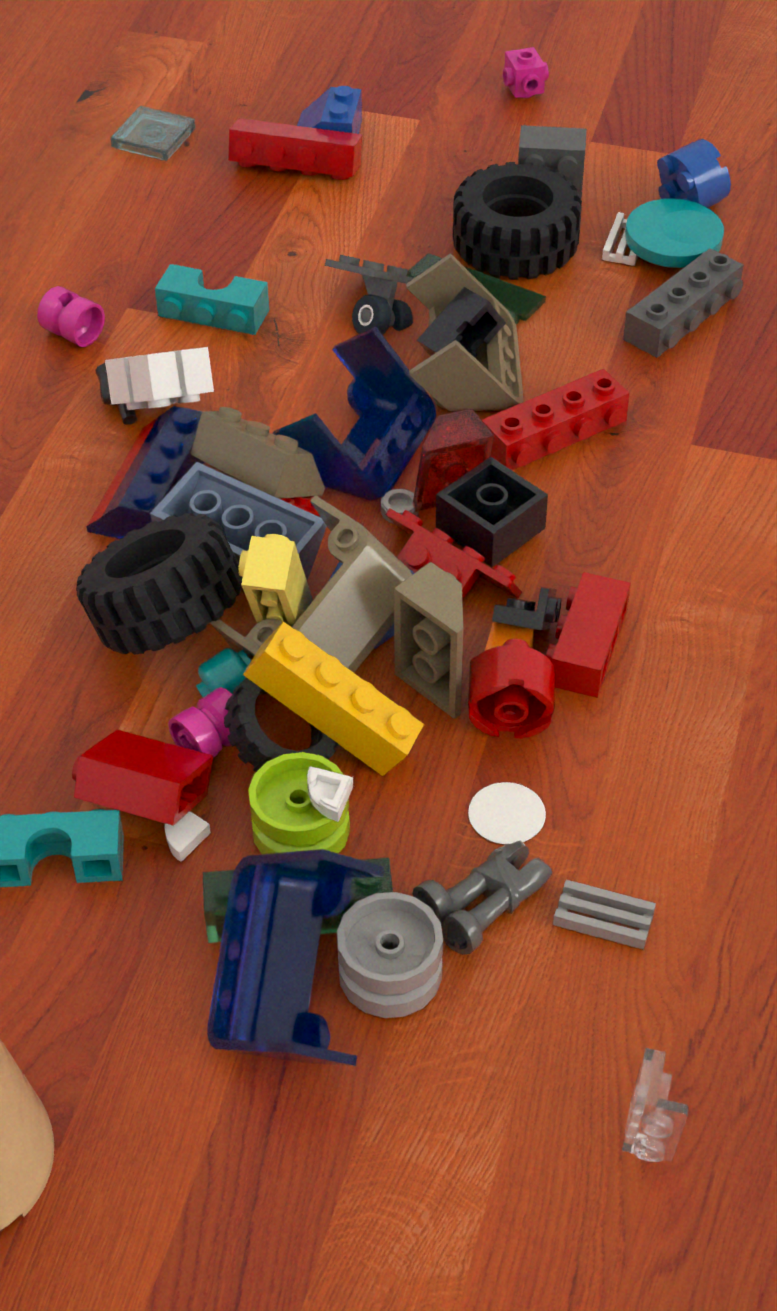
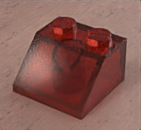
[412,408,494,512]

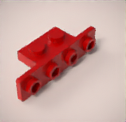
[385,508,522,601]

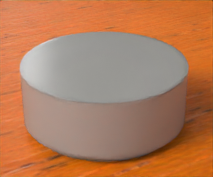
[381,489,419,523]

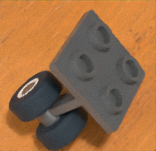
[325,255,414,337]

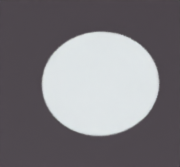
[468,782,546,844]

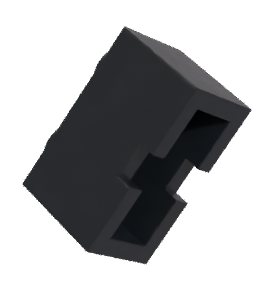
[417,287,506,357]

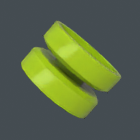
[248,752,350,870]

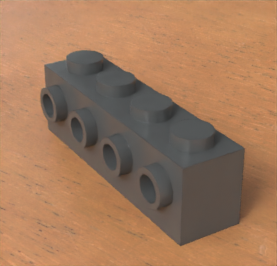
[623,248,743,358]

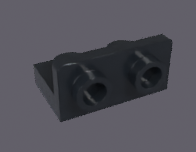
[492,587,562,630]

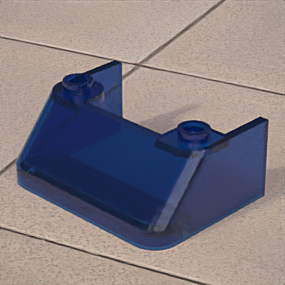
[273,327,436,501]
[207,849,384,1066]

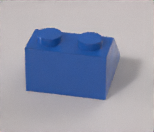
[297,86,362,134]

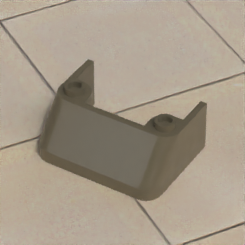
[406,253,524,412]
[211,495,413,673]

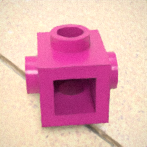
[502,47,549,98]

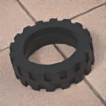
[224,678,339,772]

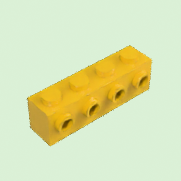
[243,621,424,776]

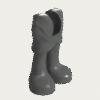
[412,840,552,955]

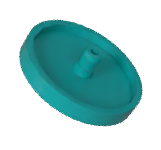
[625,199,724,268]

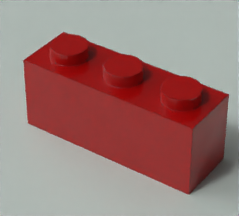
[546,572,631,698]

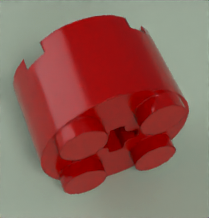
[468,639,555,739]

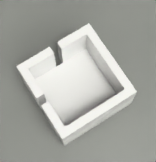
[105,347,214,410]

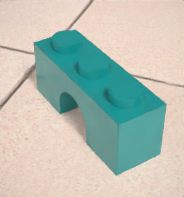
[155,264,269,335]
[0,809,124,887]

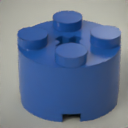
[657,139,731,208]

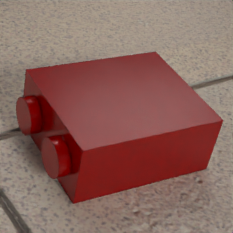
[72,729,213,826]

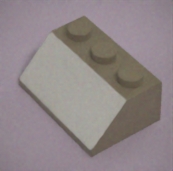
[191,407,325,499]
[394,562,463,719]

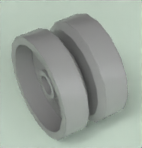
[337,892,443,1018]

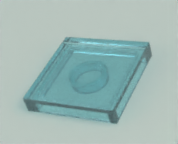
[110,106,196,161]

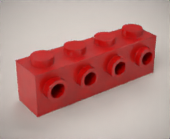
[228,118,363,180]
[480,368,630,470]

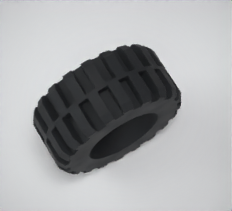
[453,162,582,280]
[76,513,243,655]

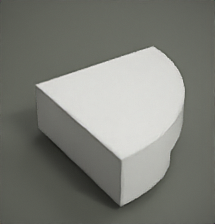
[307,766,353,822]
[165,811,211,862]

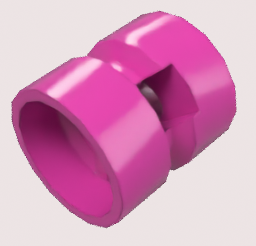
[37,286,105,347]
[168,687,233,758]

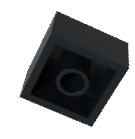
[436,457,548,567]

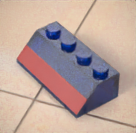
[86,406,204,539]

